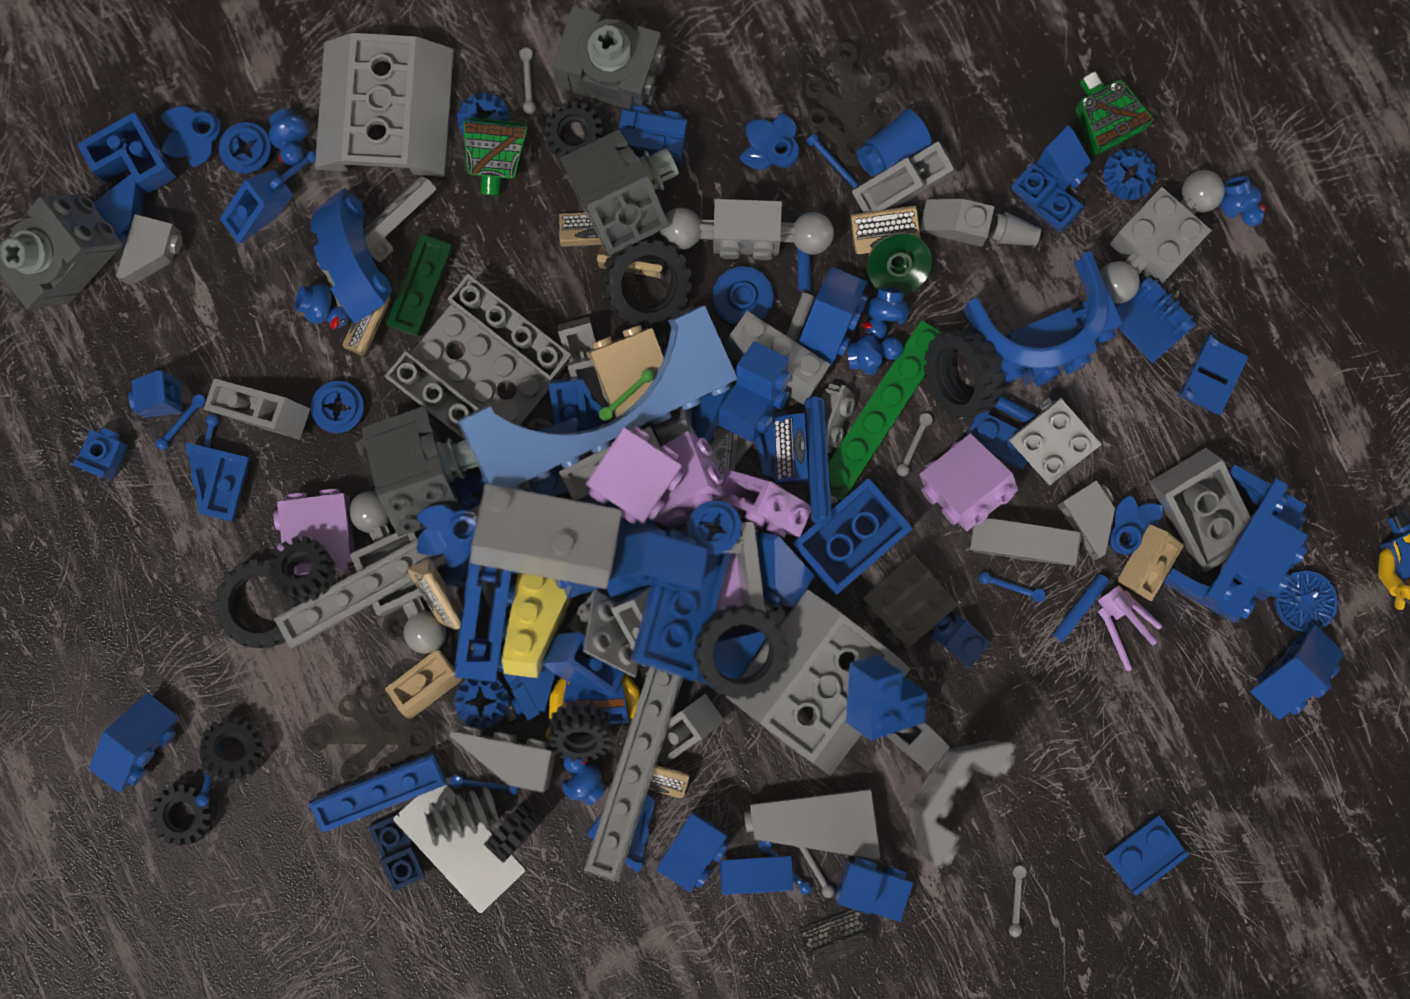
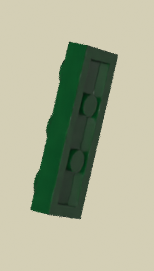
[386,234,453,338]

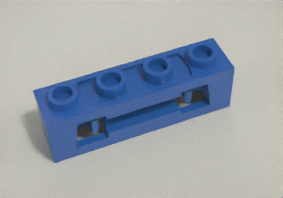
[454,540,517,682]

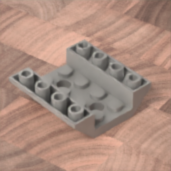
[315,33,454,177]
[384,274,572,440]
[726,589,910,776]
[909,740,1015,868]

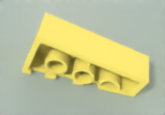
[502,572,573,678]

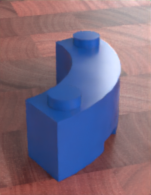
[311,188,392,324]

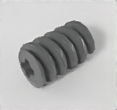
[424,786,499,846]

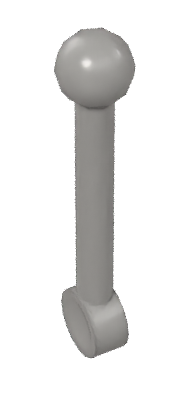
[520,48,536,114]
[897,413,933,476]
[795,846,835,898]
[1009,865,1026,937]

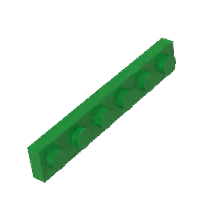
[828,320,942,502]

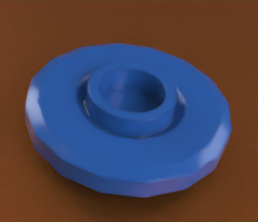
[712,266,773,326]
[1274,570,1338,632]

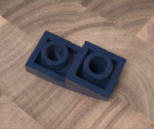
[368,812,425,891]

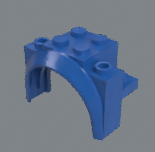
[963,251,1123,387]
[1163,464,1308,623]

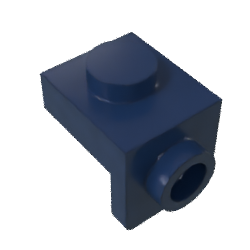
[930,611,990,668]

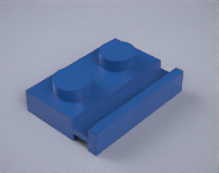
[1104,815,1189,896]

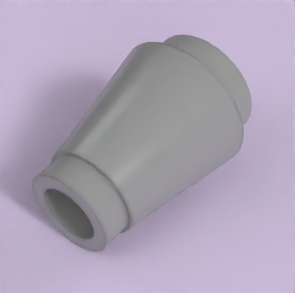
[989,212,1041,246]

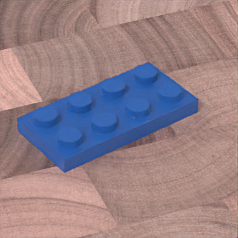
[630,529,731,681]

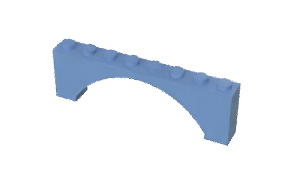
[457,306,738,490]

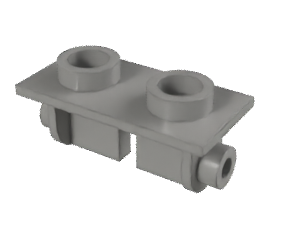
[821,384,855,456]

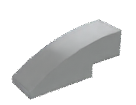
[852,141,958,213]
[557,317,612,420]
[970,518,1082,566]

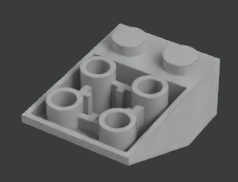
[450,725,556,792]

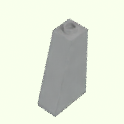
[744,788,880,859]

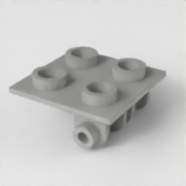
[1008,398,1102,486]
[577,590,638,677]

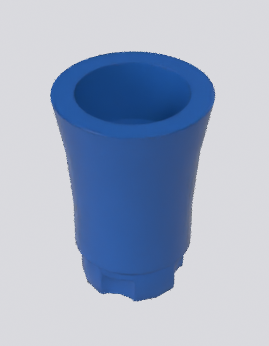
[856,108,931,177]

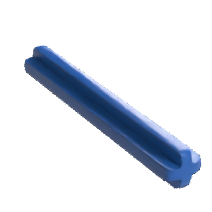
[804,396,832,524]

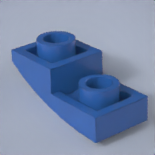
[1011,163,1083,234]
[719,856,794,895]

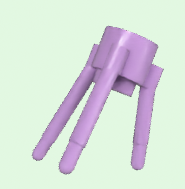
[1097,585,1162,671]

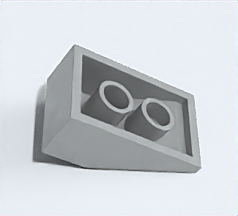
[1149,448,1251,573]

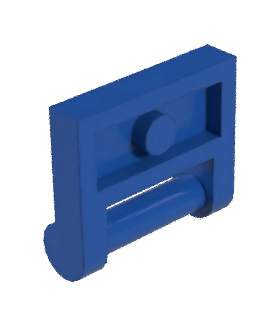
[964,395,1041,470]

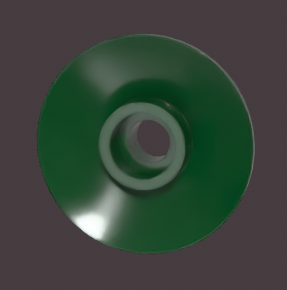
[867,233,932,294]

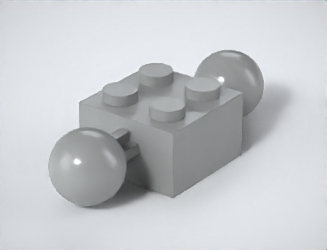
[1100,170,1225,304]
[660,199,834,260]
[349,491,447,654]

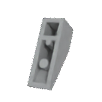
[203,378,310,440]

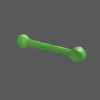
[599,369,654,421]

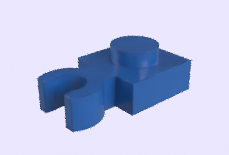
[502,670,543,720]

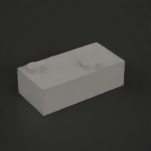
[470,484,622,589]

